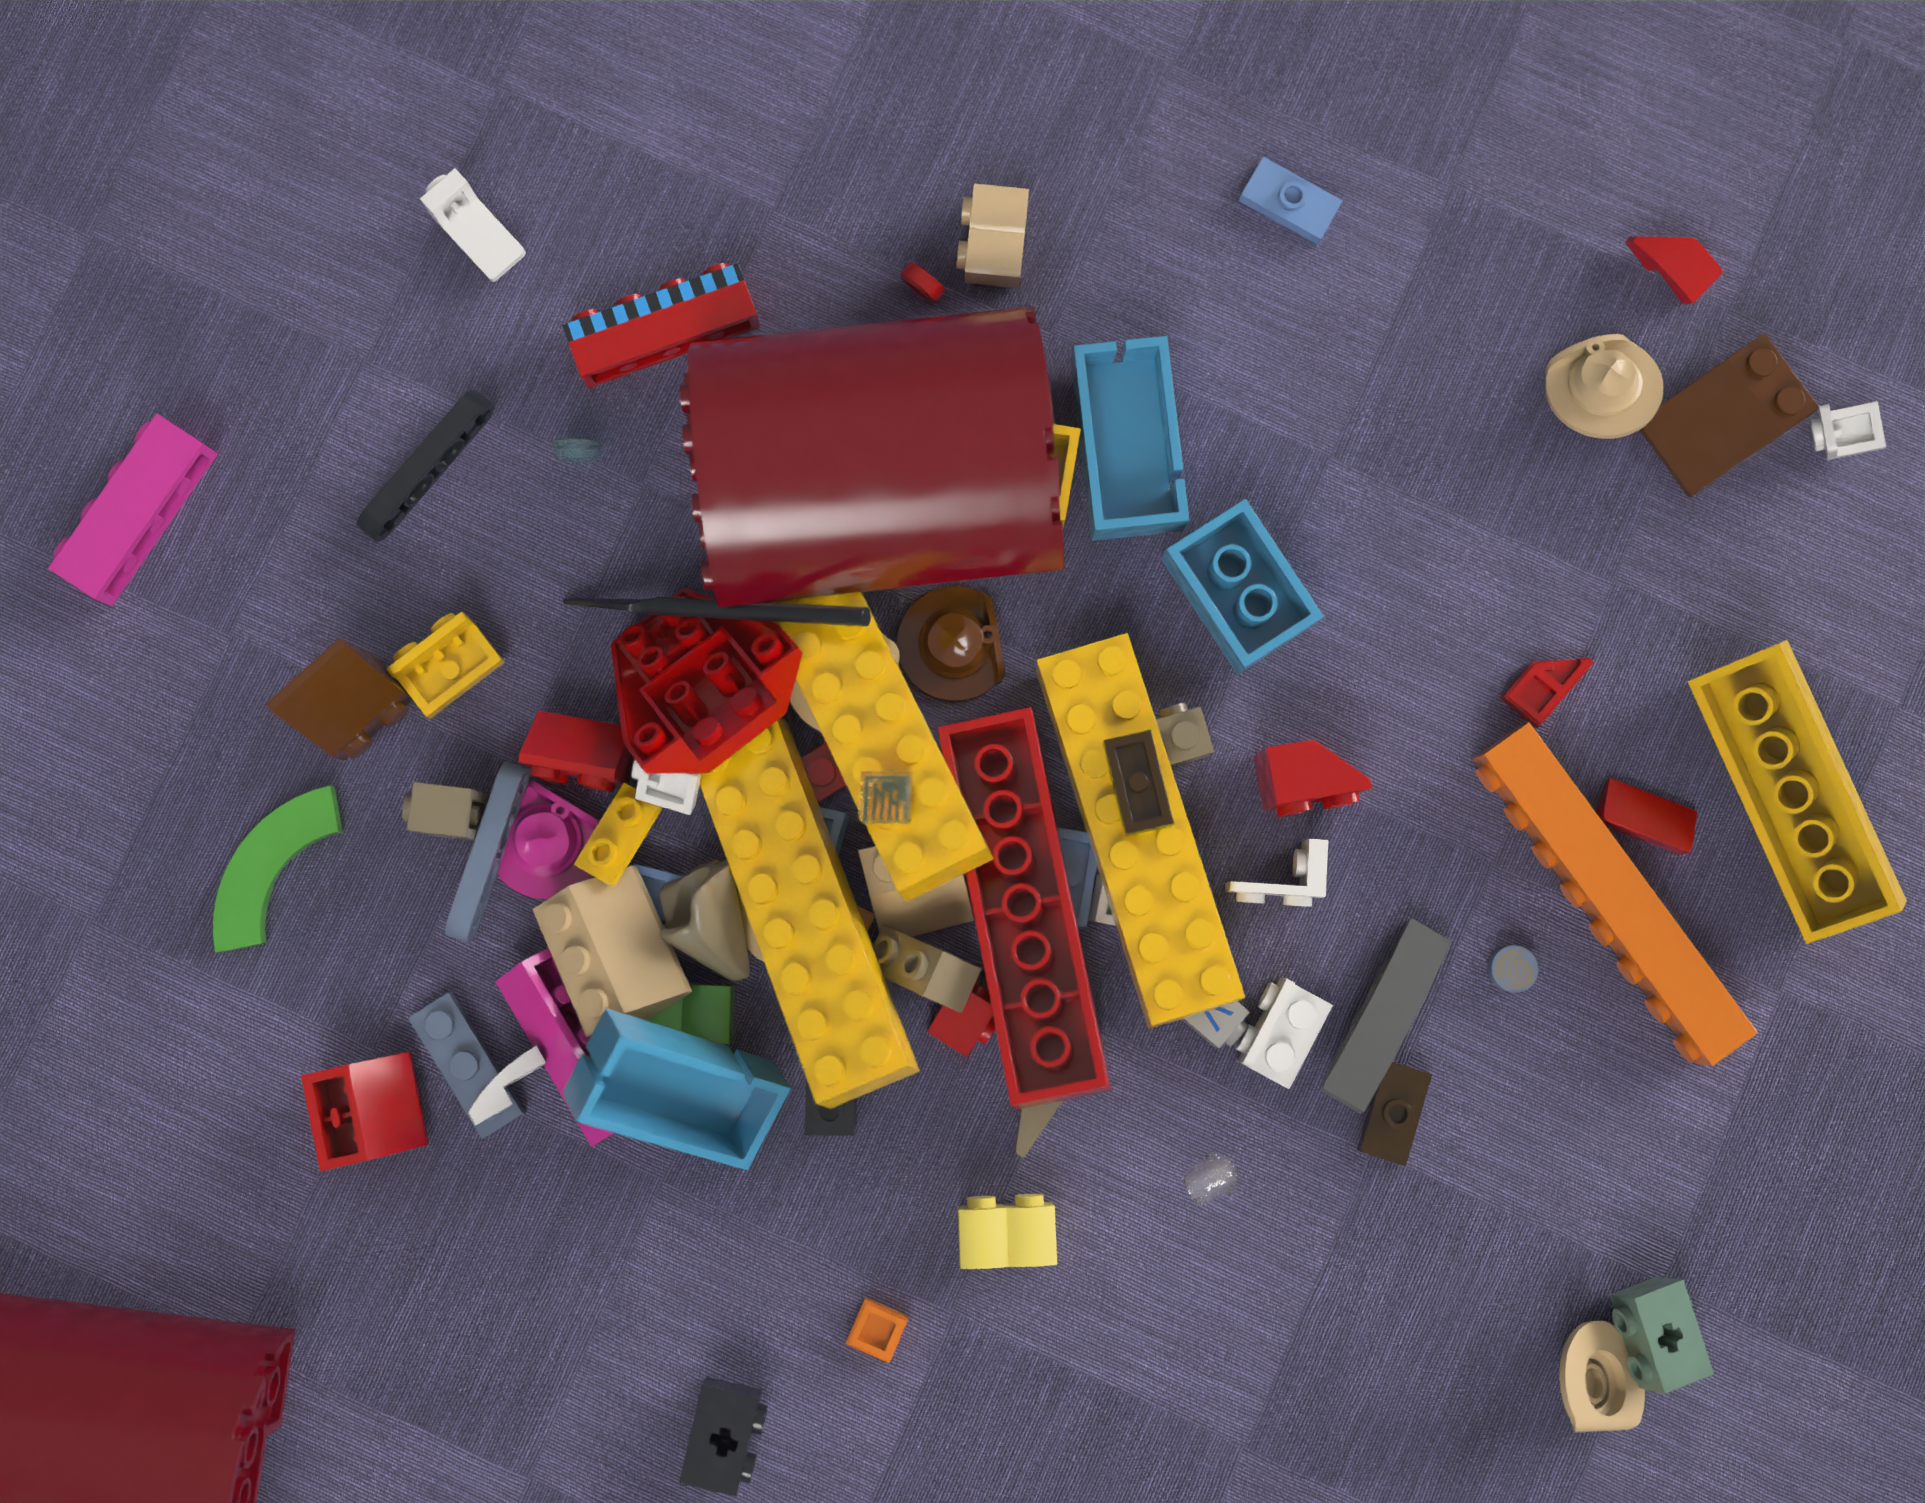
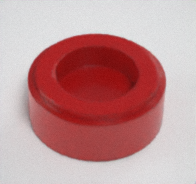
[900,261,946,304]

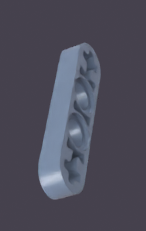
[445,761,530,943]

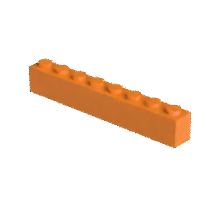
[1473,722,1758,1066]

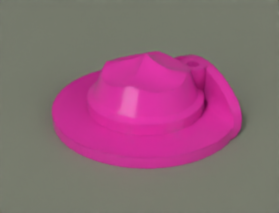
[497,782,600,899]

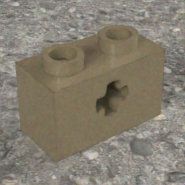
[402,782,490,841]
[873,925,981,1013]

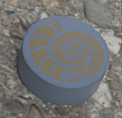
[1487,945,1538,993]

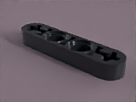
[357,389,495,542]

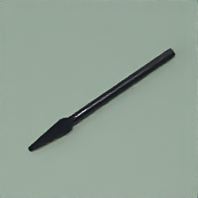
[563,597,871,627]

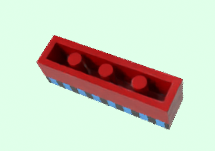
[562,263,761,389]

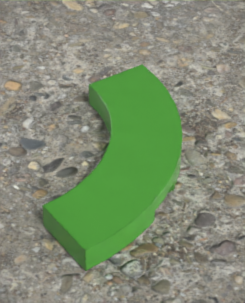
[213,786,343,953]

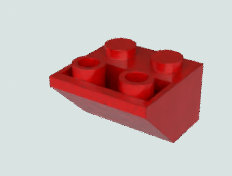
[518,711,633,793]
[1253,740,1372,817]
[301,1051,429,1171]

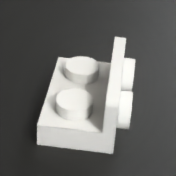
[1235,978,1333,1089]

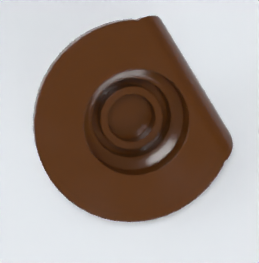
[897,586,1005,702]

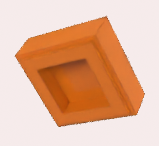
[845,1297,909,1363]

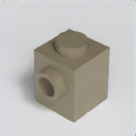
[1156,703,1214,768]

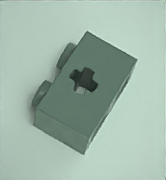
[1609,1276,1714,1394]

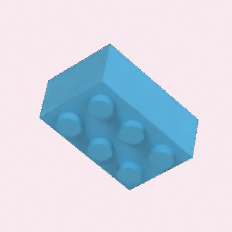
[1161,499,1324,675]

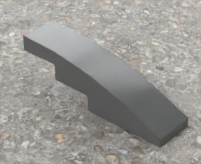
[1319,918,1452,1114]

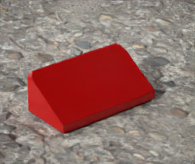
[1596,778,1698,855]

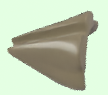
[660,860,750,981]

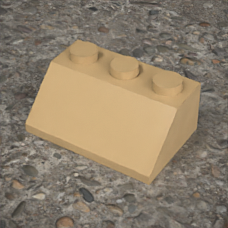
[532,866,692,1037]

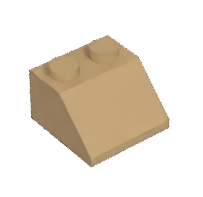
[858,846,974,937]

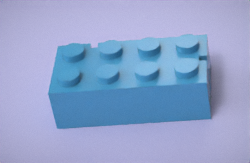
[1070,336,1189,541]
[562,1008,791,1170]

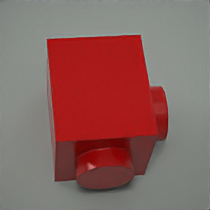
[926,983,996,1057]

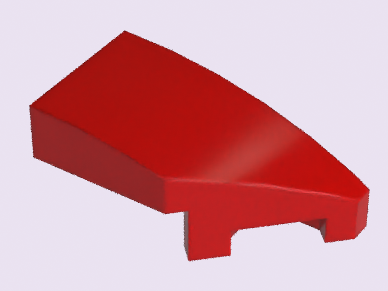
[1625,237,1724,304]

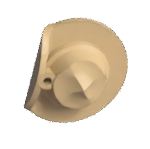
[1545,334,1664,439]
[1559,1321,1645,1433]

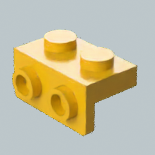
[386,612,505,719]
[574,783,663,887]

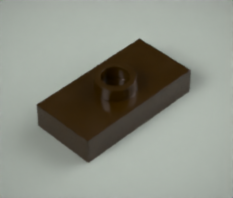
[1103,729,1174,837]
[1357,1062,1432,1166]

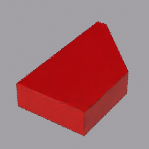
[1500,658,1594,728]

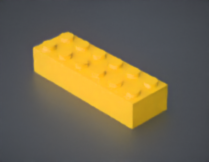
[1687,640,1907,944]

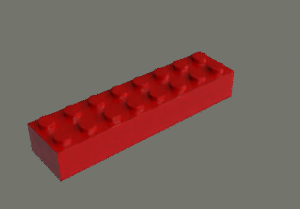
[938,707,1112,1110]

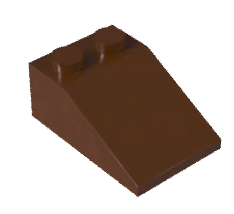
[1640,333,1819,498]
[265,637,413,761]

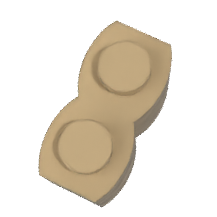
[956,183,1029,288]

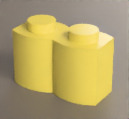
[957,1194,1057,1269]

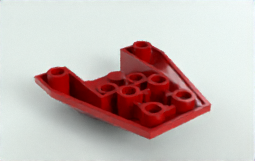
[610,587,803,774]

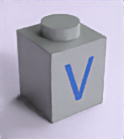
[1182,1002,1250,1049]

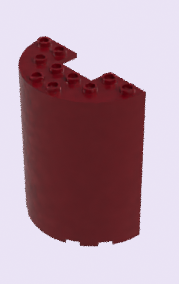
[679,306,1064,608]
[0,1293,296,1503]

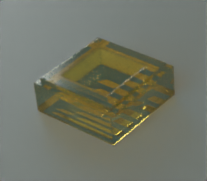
[859,771,913,824]

